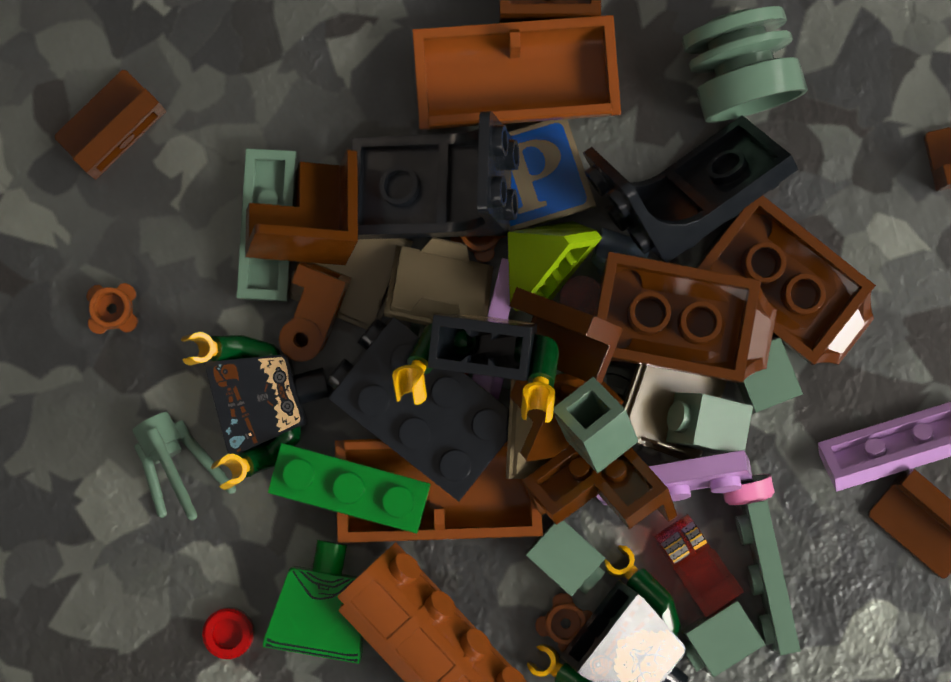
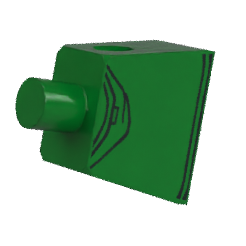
[263,540,363,664]

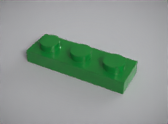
[268,443,431,534]

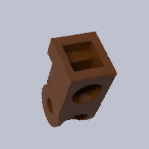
[279,262,352,362]

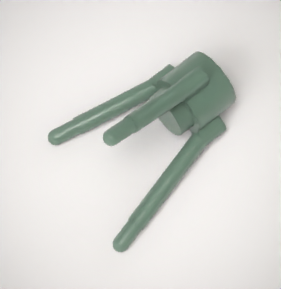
[132,412,236,520]

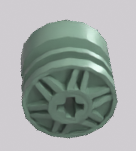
[681,6,808,123]

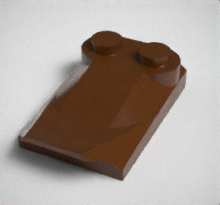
[695,195,876,365]
[594,251,777,383]

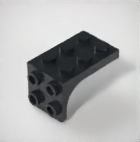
[351,111,520,240]
[583,115,799,263]
[326,317,509,502]

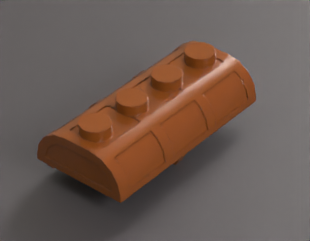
[412,15,621,130]
[335,439,543,543]
[337,542,527,682]

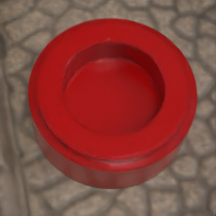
[202,607,255,659]

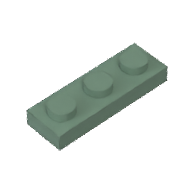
[236,148,297,302]
[736,500,801,656]

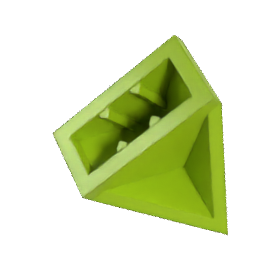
[508,221,602,311]

